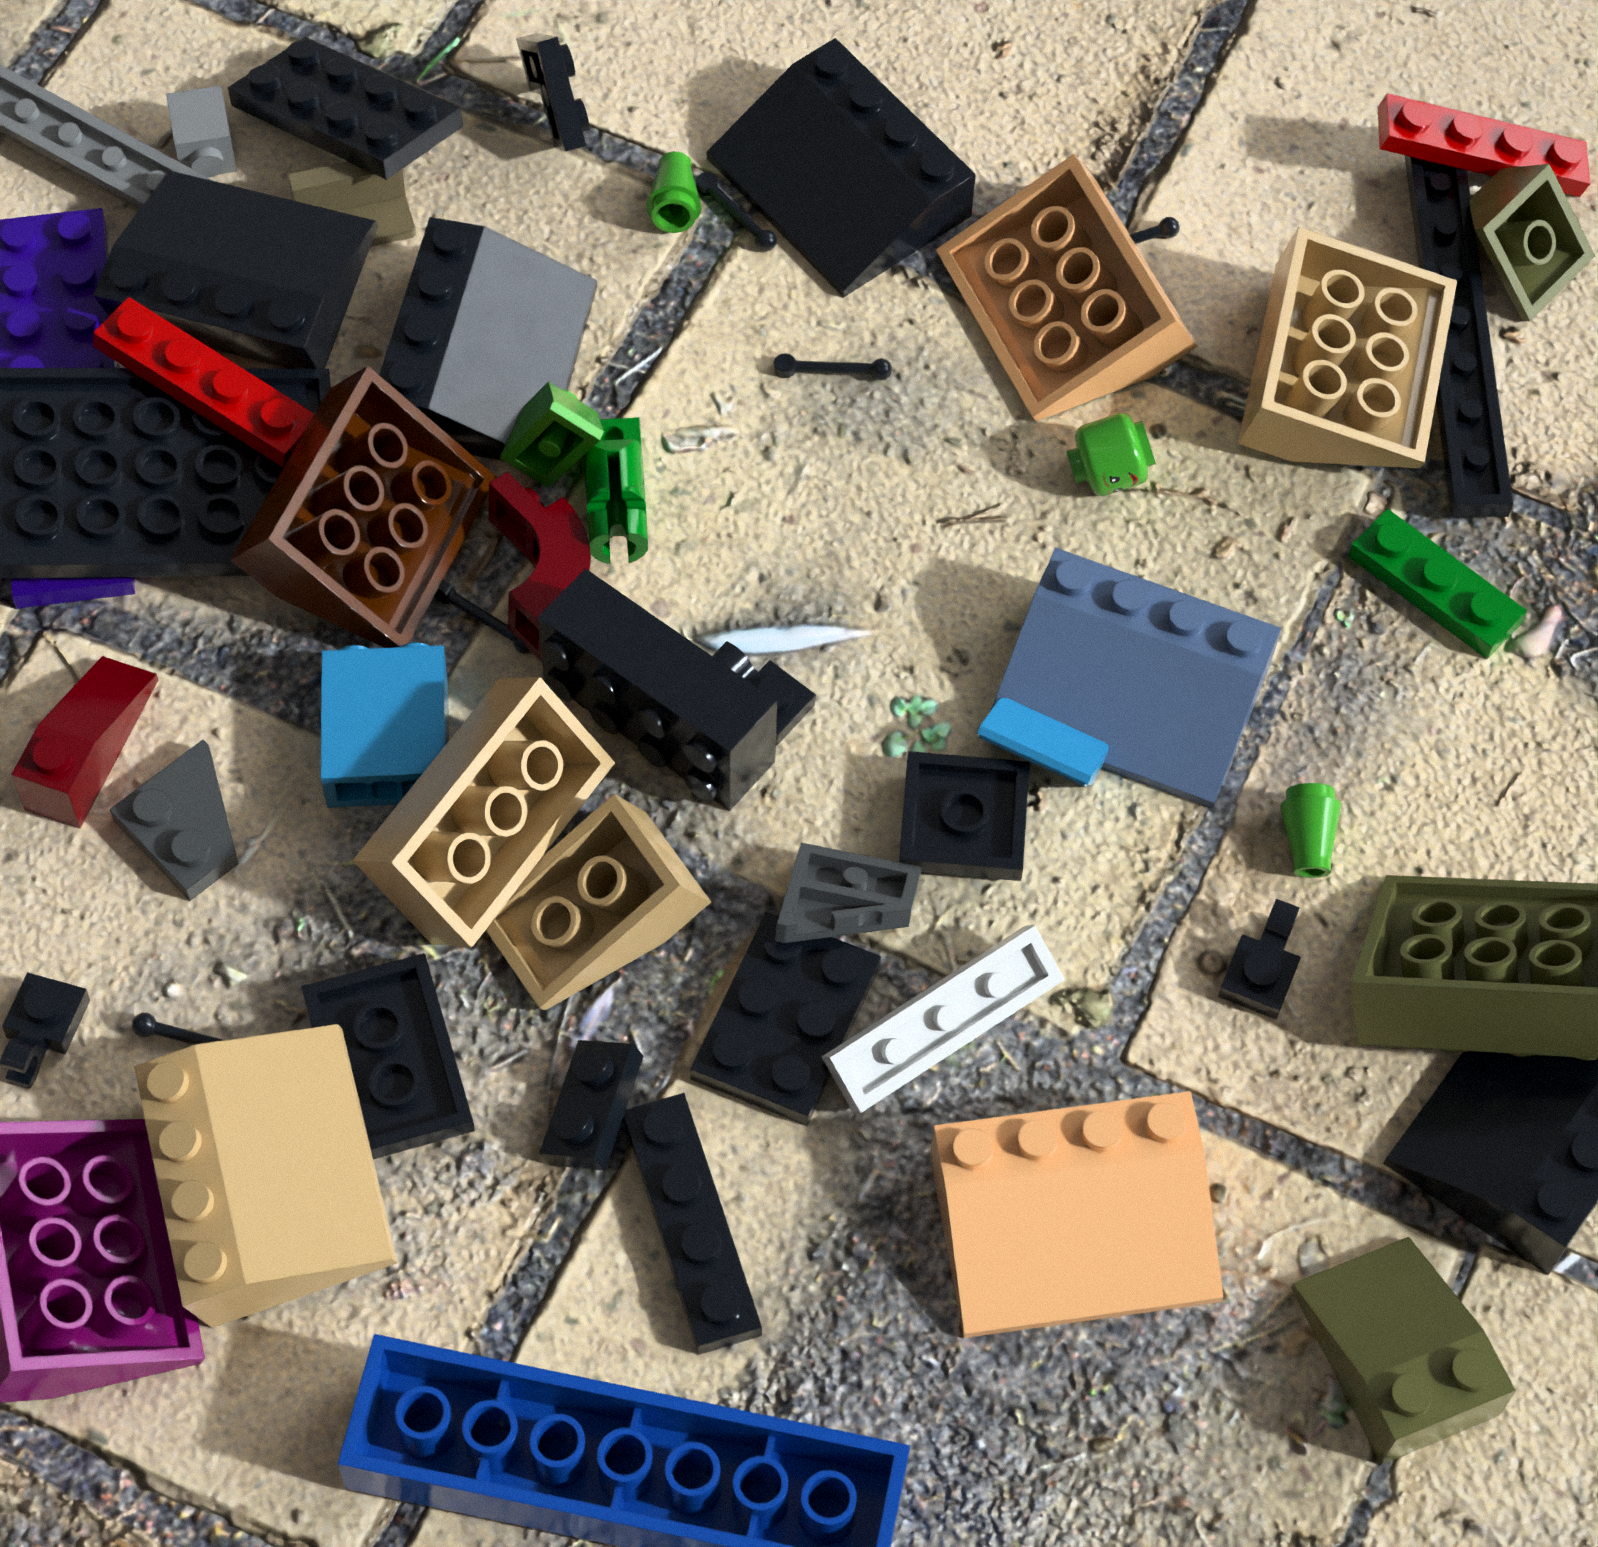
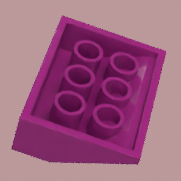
[0,1119,205,1403]

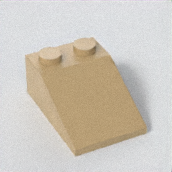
[486,794,711,1011]

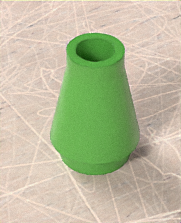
[646,151,701,233]
[1280,783,1342,878]

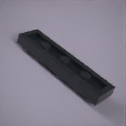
[623,1093,762,1355]

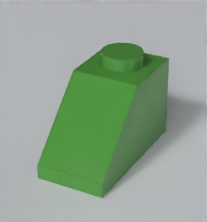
[500,381,604,488]

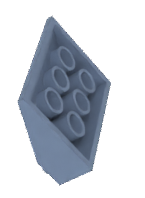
[991,547,1281,809]

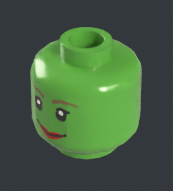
[1066,413,1156,496]

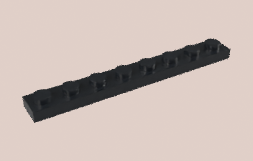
[1404,155,1513,517]

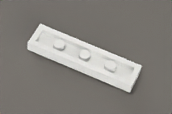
[822,925,1065,1113]

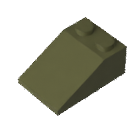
[1291,1237,1516,1465]

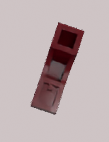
[488,472,591,662]

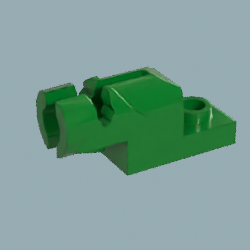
[584,417,648,564]

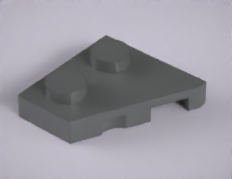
[110,739,239,901]
[775,842,922,943]

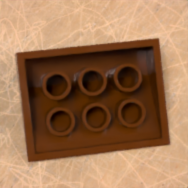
[230,366,497,648]

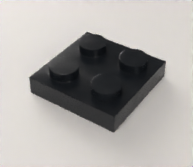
[899,751,1030,881]

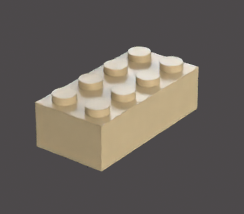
[352,677,615,948]

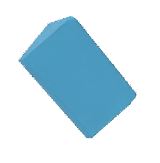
[976,698,1109,787]

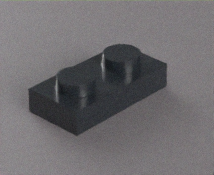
[539,1040,644,1170]

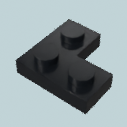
[516,33,589,152]

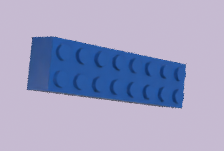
[337,1334,910,1547]

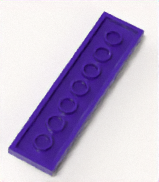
[0,208,135,609]

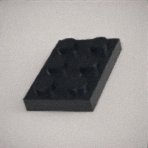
[690,911,881,1126]
[301,953,475,1159]

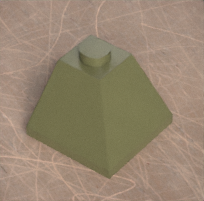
[1469,164,1595,322]

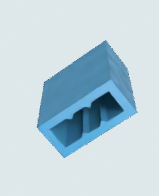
[321,643,449,808]

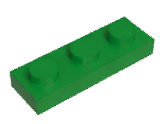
[1348,508,1527,659]

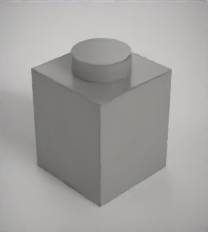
[166,85,237,178]

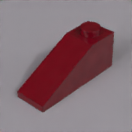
[11,656,158,829]

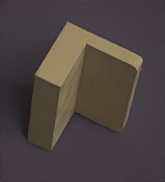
[288,161,416,247]

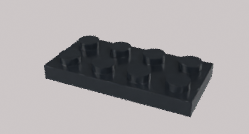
[228,37,463,180]

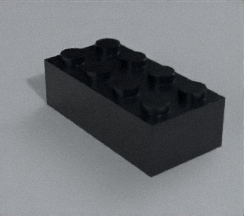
[538,568,777,811]

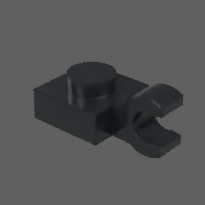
[713,641,816,746]
[1218,899,1301,1020]
[0,972,90,1088]

